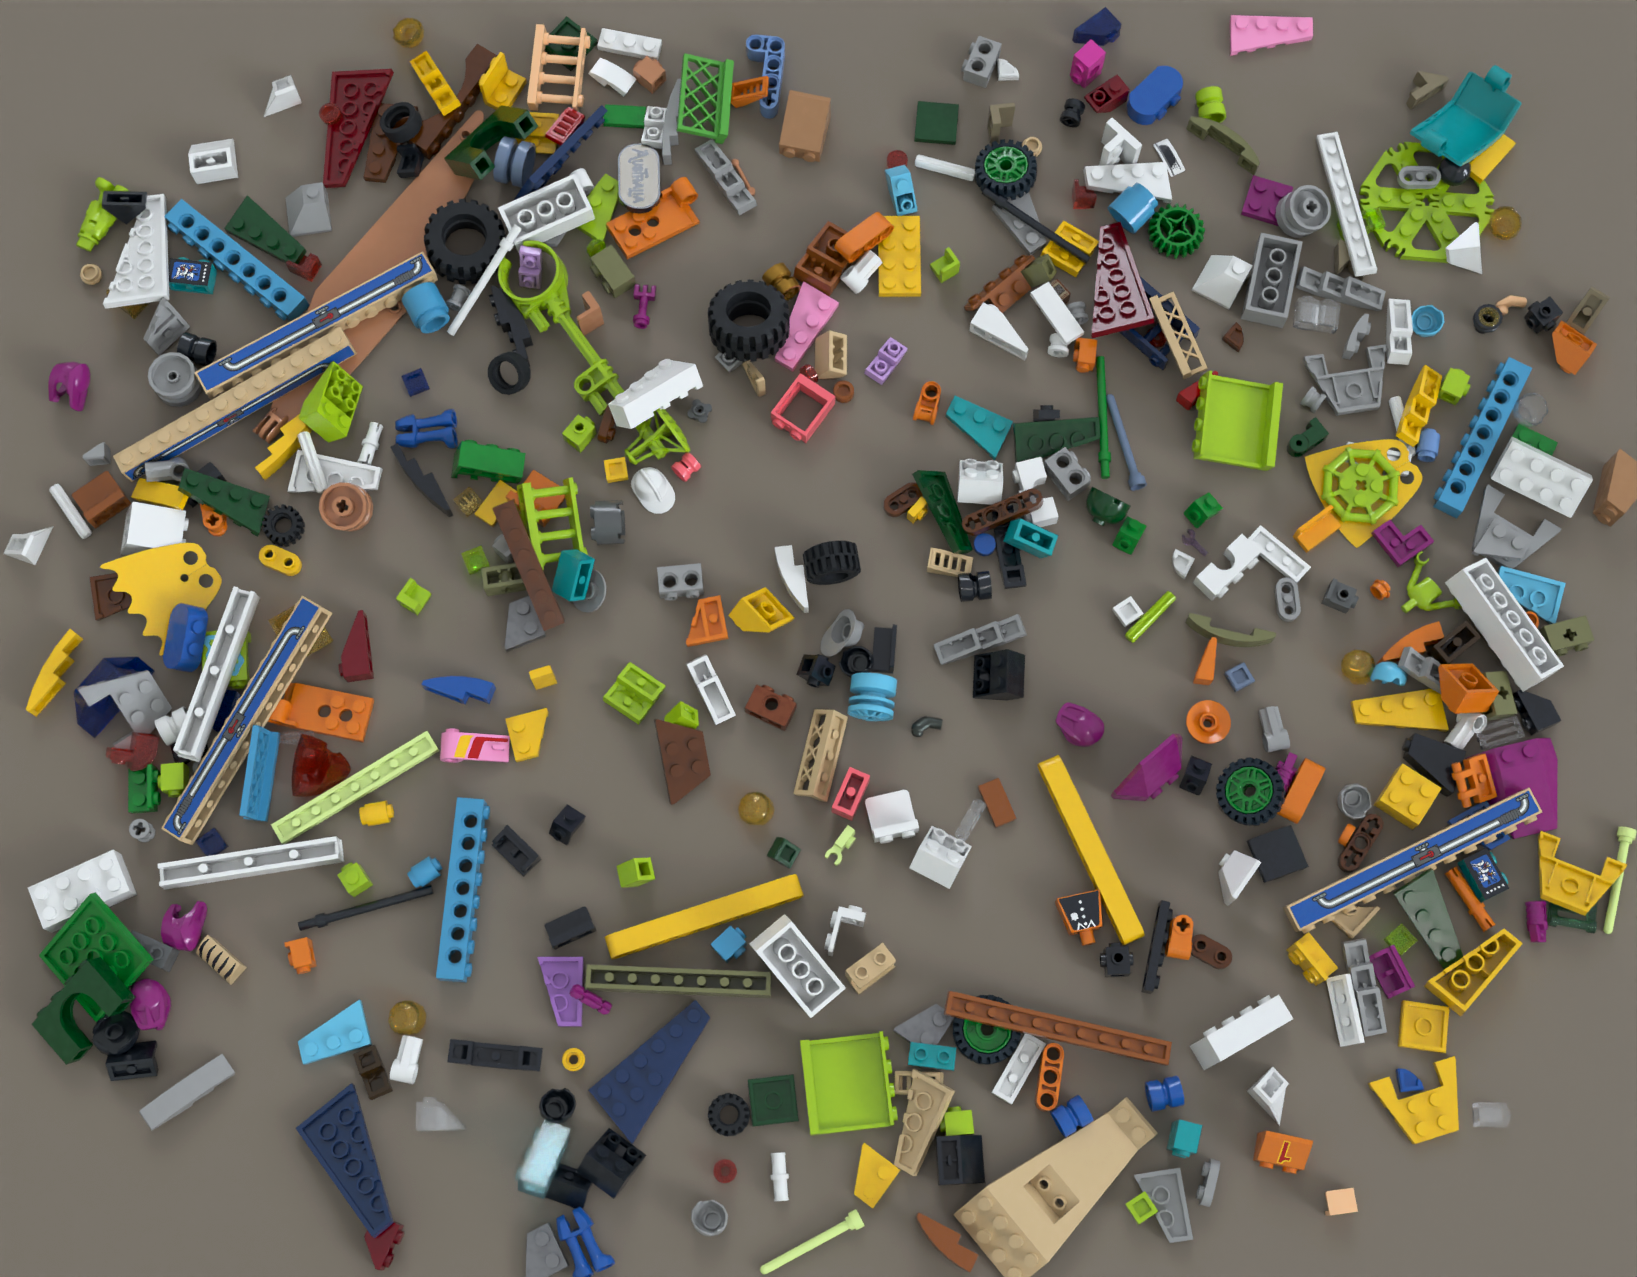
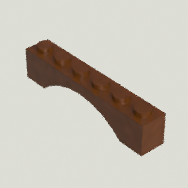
[407,44,497,160]
[492,499,565,631]

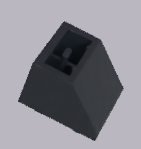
[973,649,1025,701]
[577,1128,646,1199]
[935,1135,985,1186]

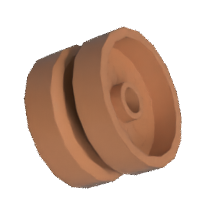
[319,482,373,532]

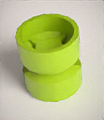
[1195,86,1227,123]

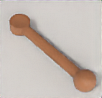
[731,159,755,196]

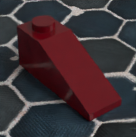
[338,610,374,683]

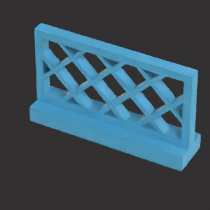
[239,725,281,822]

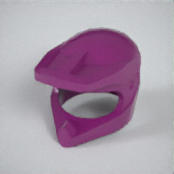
[48,362,91,411]
[1055,702,1104,747]
[161,901,207,952]
[130,979,171,1030]

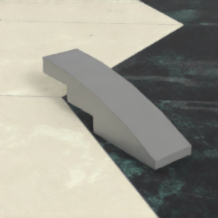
[662,79,686,165]
[695,139,757,216]
[1295,266,1386,311]
[934,614,1027,665]
[1398,646,1441,694]
[1341,938,1387,1037]
[139,1054,235,1131]

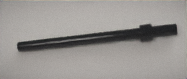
[982,187,1090,264]
[298,885,434,931]

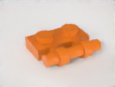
[1451,753,1497,808]

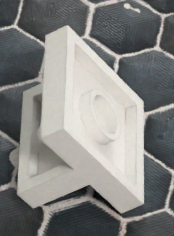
[1099,118,1142,166]

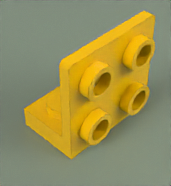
[479,52,527,110]
[1286,932,1338,986]

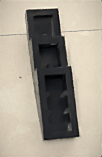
[390,443,453,517]

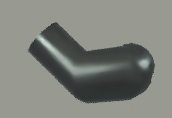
[911,716,943,737]

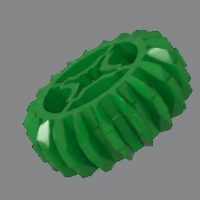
[1147,203,1205,259]

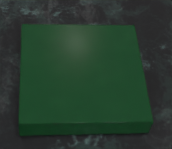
[545,16,598,71]
[914,101,959,145]
[748,1074,799,1127]

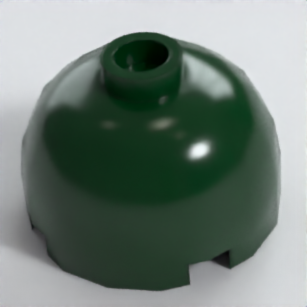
[1086,487,1131,526]

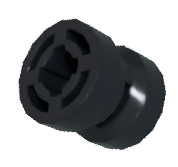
[1060,98,1085,128]

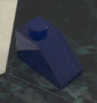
[1072,7,1122,46]

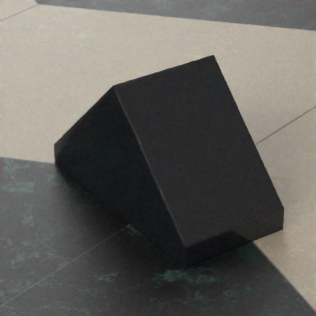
[102,191,147,225]

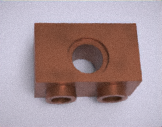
[745,684,797,731]

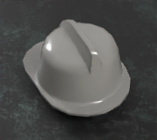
[820,609,865,657]

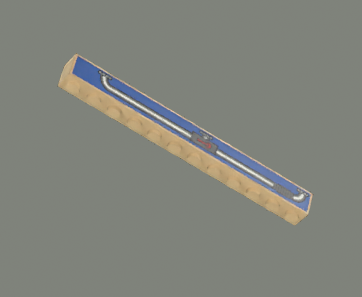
[194,251,438,400]
[113,327,357,482]
[161,596,332,845]
[1283,788,1542,934]

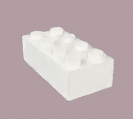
[498,174,595,253]
[1490,437,1593,518]
[28,850,137,933]
[749,914,846,1018]

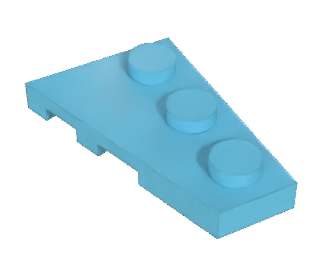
[1497,566,1566,624]
[298,999,372,1064]

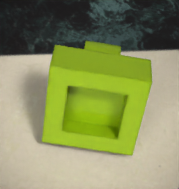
[1125,1191,1158,1225]

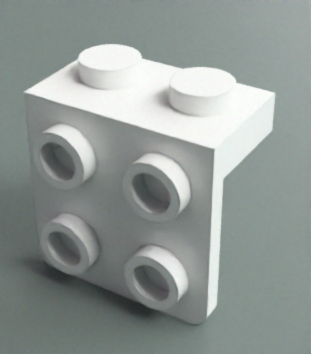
[865,790,919,844]
[825,905,866,956]

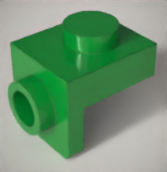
[1184,492,1223,529]
[1112,516,1147,555]

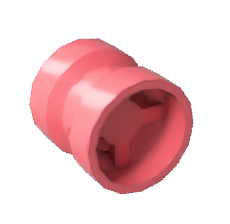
[671,452,701,482]

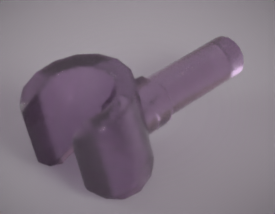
[1182,529,1208,556]

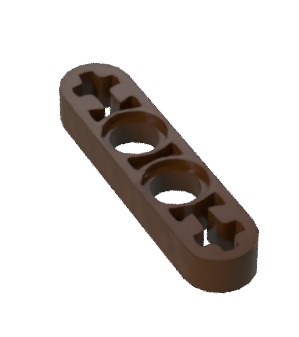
[962,488,1043,536]

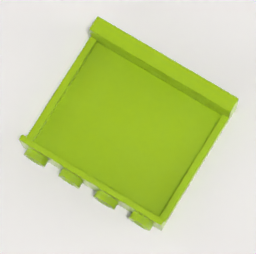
[1192,370,1283,471]
[800,1031,898,1136]

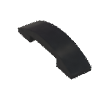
[992,505,1027,589]
[447,1039,543,1072]

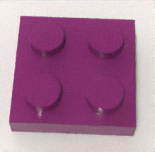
[1241,175,1293,226]

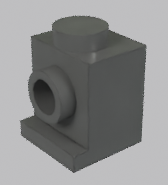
[1321,578,1359,614]

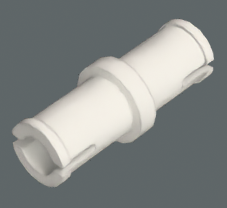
[357,422,383,465]
[770,1152,789,1201]

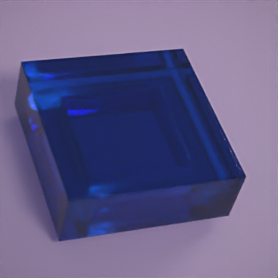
[402,368,430,397]
[196,828,229,856]

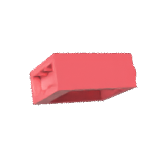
[771,373,835,443]

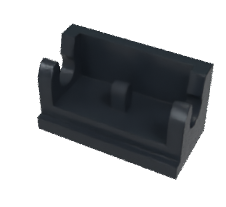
[492,825,541,877]

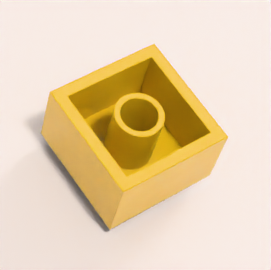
[1374,763,1441,830]

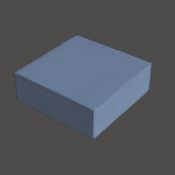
[1224,662,1255,692]

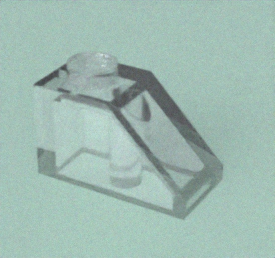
[416,1097,466,1132]

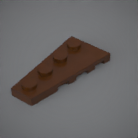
[364,103,419,183]
[90,573,181,621]

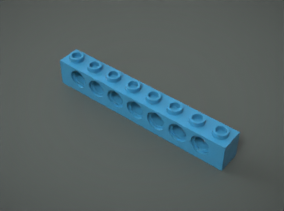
[164,199,310,321]
[1433,357,1532,519]
[436,797,490,983]

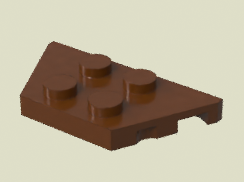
[654,719,711,805]

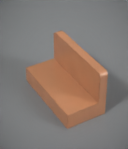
[576,291,604,336]

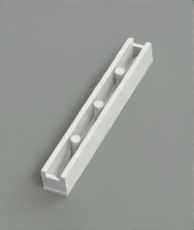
[173,586,260,762]
[158,836,344,890]

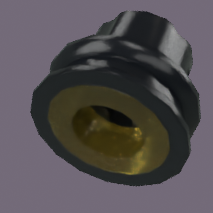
[1473,304,1503,334]

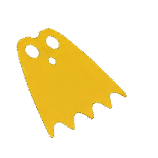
[100,543,222,656]

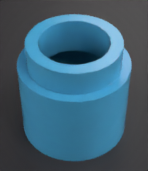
[1108,183,1158,234]
[401,282,450,333]

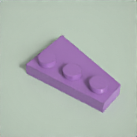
[537,957,584,1027]

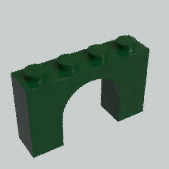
[444,105,538,180]
[32,957,136,1065]

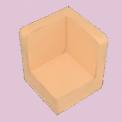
[1325,1188,1358,1216]

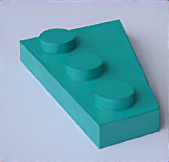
[945,396,1013,460]

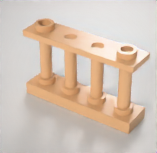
[527,24,590,112]

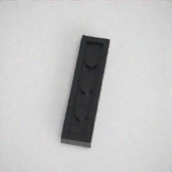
[1141,900,1173,994]

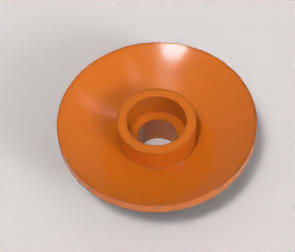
[1186,700,1231,744]

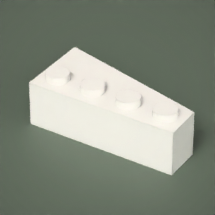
[608,359,703,429]
[1190,995,1293,1070]

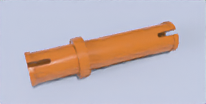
[1444,866,1496,932]

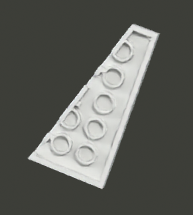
[103,194,169,309]

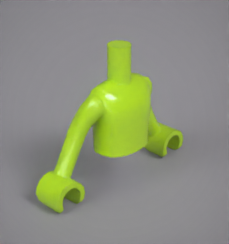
[1401,551,1462,613]

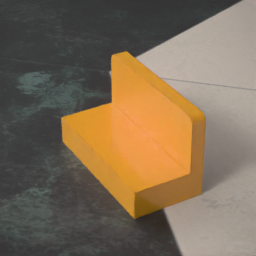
[1293,505,1341,553]

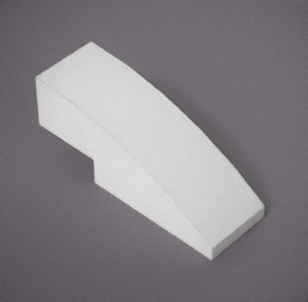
[1386,299,1413,365]
[775,545,809,613]
[686,654,736,725]

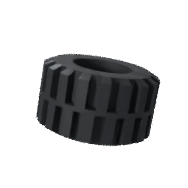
[803,541,861,585]

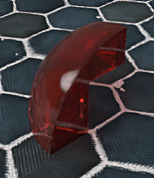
[292,734,351,797]

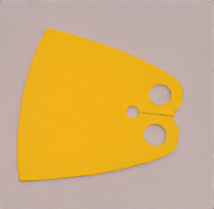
[1305,439,1422,548]

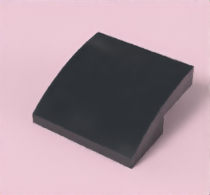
[1246,825,1309,883]

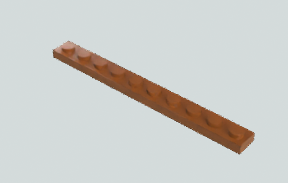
[944,991,1172,1066]

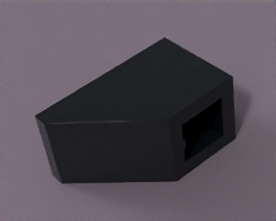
[1513,689,1562,736]

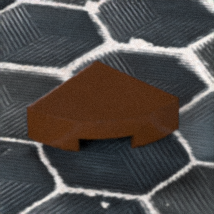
[1222,322,1244,352]

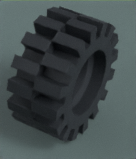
[262,504,305,547]
[708,1093,750,1137]

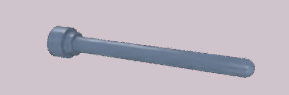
[1106,394,1147,491]

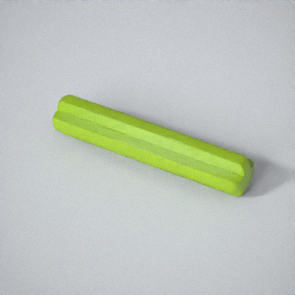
[1125,591,1176,643]

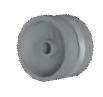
[1276,185,1331,238]
[148,352,202,407]

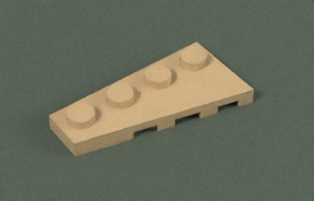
[894,1069,955,1176]

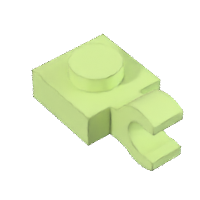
[825,825,856,866]

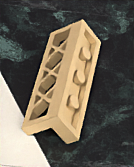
[1149,291,1208,379]
[793,709,848,802]

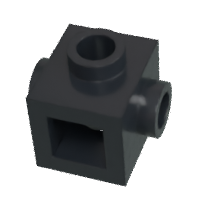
[1524,297,1563,334]
[796,654,836,688]
[1100,943,1134,977]

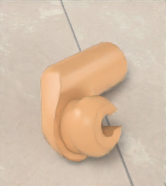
[1495,295,1527,316]

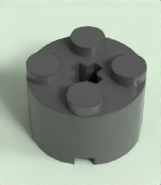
[590,500,625,545]

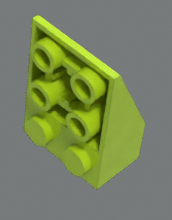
[299,361,363,443]

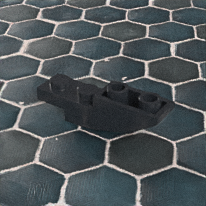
[489,286,533,367]

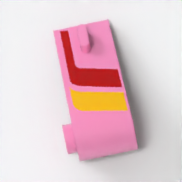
[440,728,510,763]

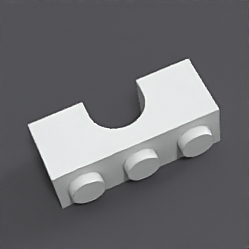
[1012,457,1059,527]
[1193,534,1261,601]

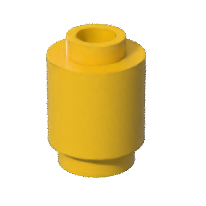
[359,800,394,826]

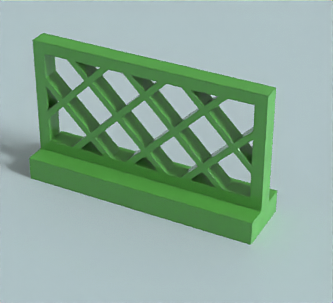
[676,53,734,144]

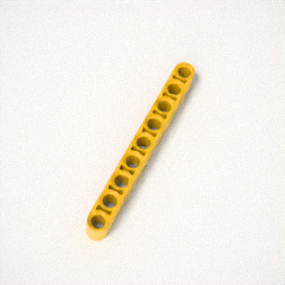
[1037,755,1145,945]
[604,874,804,959]

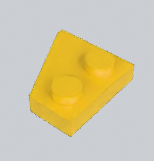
[854,1143,900,1209]

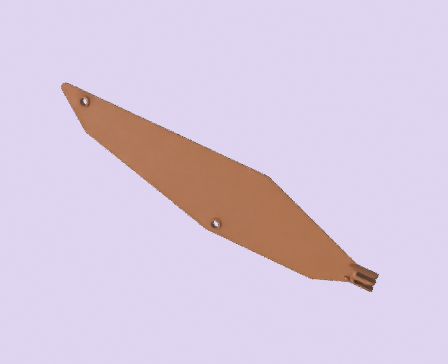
[253,110,484,444]

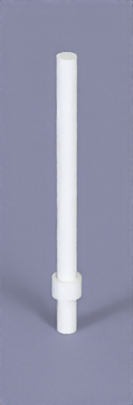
[447,224,522,336]

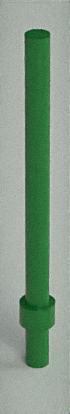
[1096,356,1111,479]

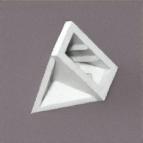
[264,75,302,117]
[1446,222,1482,274]
[4,527,53,565]
[1247,1067,1289,1126]

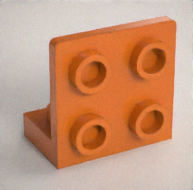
[506,470,565,527]

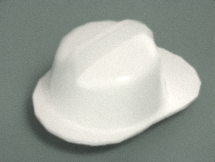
[631,467,675,514]

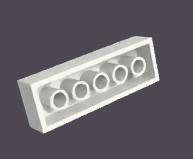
[1445,558,1564,692]

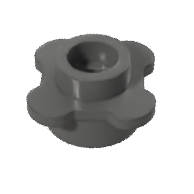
[687,399,712,423]

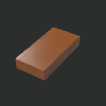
[978,778,1017,828]

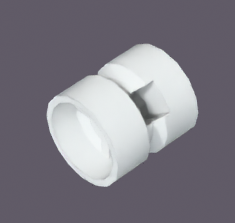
[155,706,187,746]

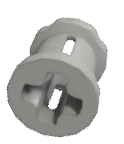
[445,284,471,312]
[129,819,156,842]

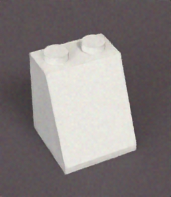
[120,502,189,555]

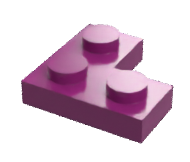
[1371,520,1434,567]

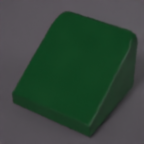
[767,837,801,869]

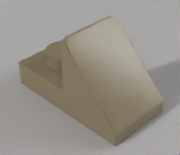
[1406,71,1449,110]
[1334,239,1368,281]
[1566,286,1610,334]

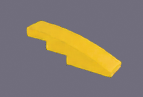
[409,50,461,116]
[1396,365,1442,447]
[255,414,312,480]
[26,629,83,717]

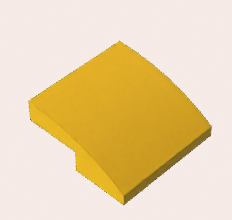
[515,112,560,154]
[1040,220,1099,277]

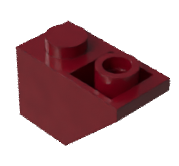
[1084,74,1130,113]
[364,1221,404,1270]

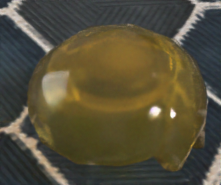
[393,18,424,48]
[1489,206,1522,240]
[1341,649,1375,685]
[738,792,774,825]
[388,1000,426,1035]

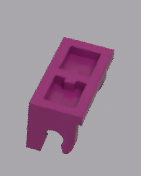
[1369,945,1415,999]

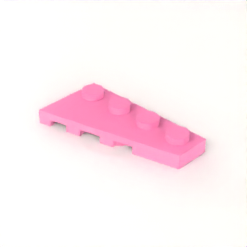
[1230,15,1313,56]
[775,281,839,372]

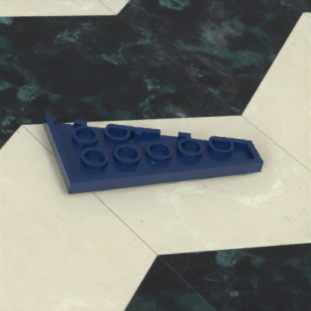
[513,105,608,201]
[589,1000,710,1145]
[296,1083,394,1238]

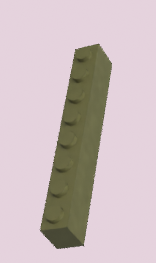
[585,964,772,998]

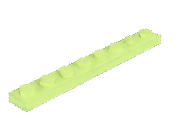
[271,731,439,844]

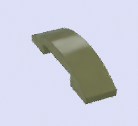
[1187,117,1260,175]
[1185,613,1276,647]

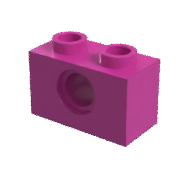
[1070,40,1106,89]

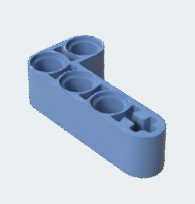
[746,35,785,119]

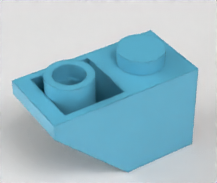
[885,165,918,216]

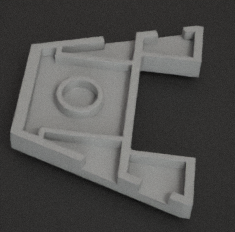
[1303,344,1387,416]
[1471,485,1561,569]
[77,670,172,761]

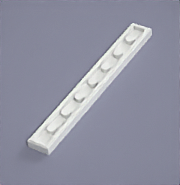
[1316,132,1377,277]

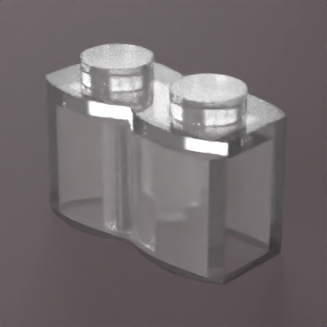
[1293,296,1341,334]

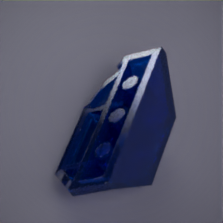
[74,657,155,738]

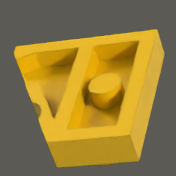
[505,708,549,762]

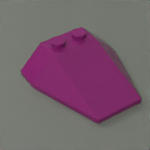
[1111,734,1183,801]
[1465,738,1558,839]

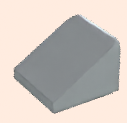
[83,442,111,466]

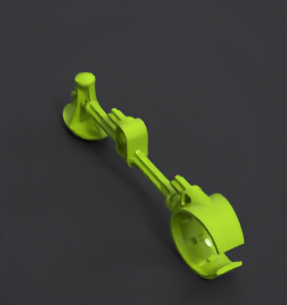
[498,240,690,465]

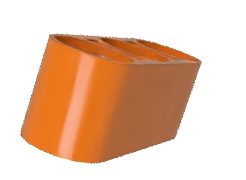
[834,212,894,263]
[1276,758,1326,824]
[1035,1043,1064,1112]

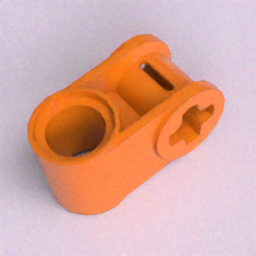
[913,381,941,426]
[200,504,228,536]
[1165,915,1193,960]

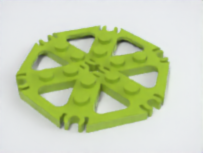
[1358,142,1494,263]

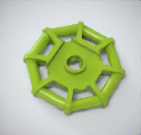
[1321,447,1400,525]

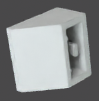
[188,139,238,184]
[957,459,1003,505]
[909,826,972,889]

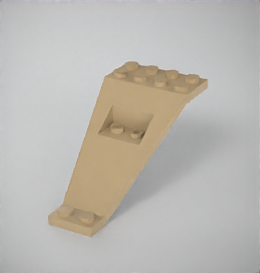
[953,1097,1157,1277]

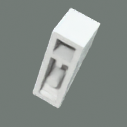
[969,302,1028,361]

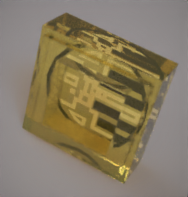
[453,486,483,517]

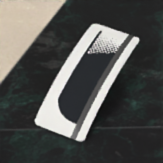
[1153,139,1185,177]

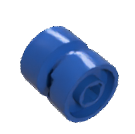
[1145,1076,1185,1112]
[1050,1095,1094,1138]

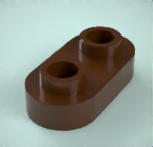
[597,400,616,444]
[884,482,923,517]
[1191,934,1232,969]

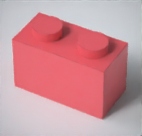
[832,767,870,821]

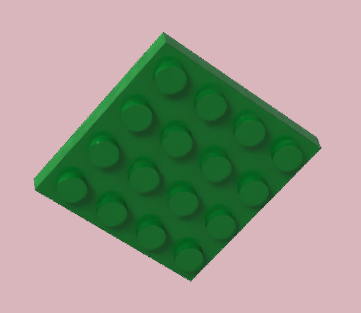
[39,892,154,1022]

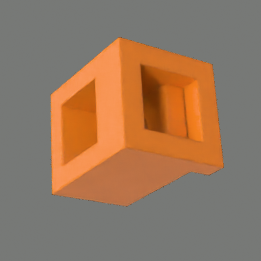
[1073,338,1097,373]
[284,937,317,974]

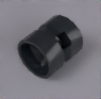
[177,332,217,366]
[958,571,992,602]

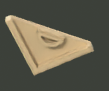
[742,360,766,397]
[1332,906,1380,940]

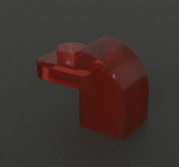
[105,732,159,771]

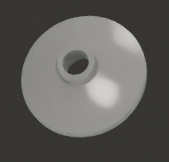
[573,569,606,612]

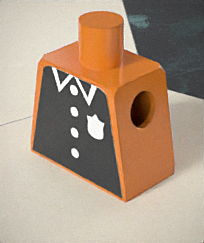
[1055,889,1102,946]

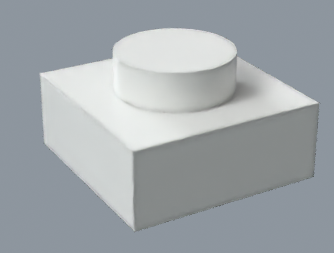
[1112,596,1144,627]

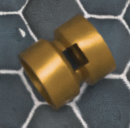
[762,262,801,301]

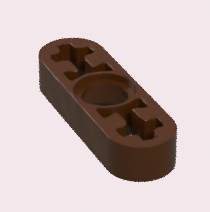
[1338,814,1383,873]

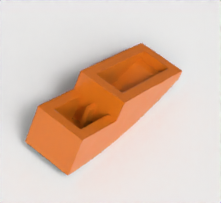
[1377,621,1444,663]

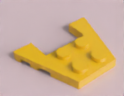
[1538,831,1627,916]
[1368,1056,1459,1144]

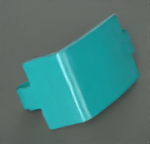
[1410,65,1522,166]

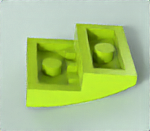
[603,662,666,725]

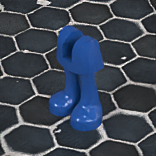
[395,409,458,449]
[556,1206,615,1277]

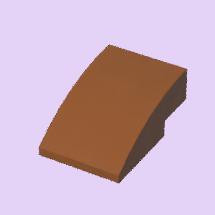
[793,221,852,296]
[915,1212,978,1272]

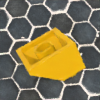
[728,587,794,633]

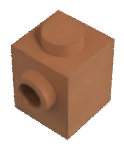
[633,56,666,94]

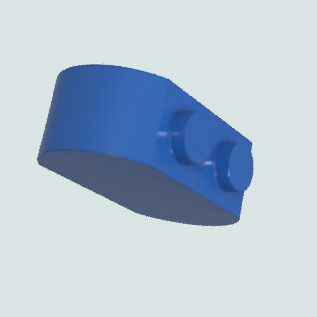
[1126,66,1183,125]
[163,603,208,672]

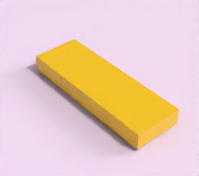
[1470,134,1516,184]
[131,478,189,510]

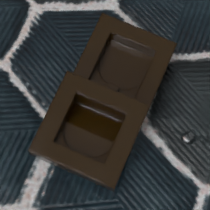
[353,1045,393,1100]

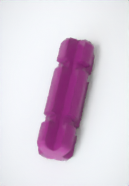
[569,984,612,1015]

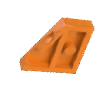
[686,595,729,647]

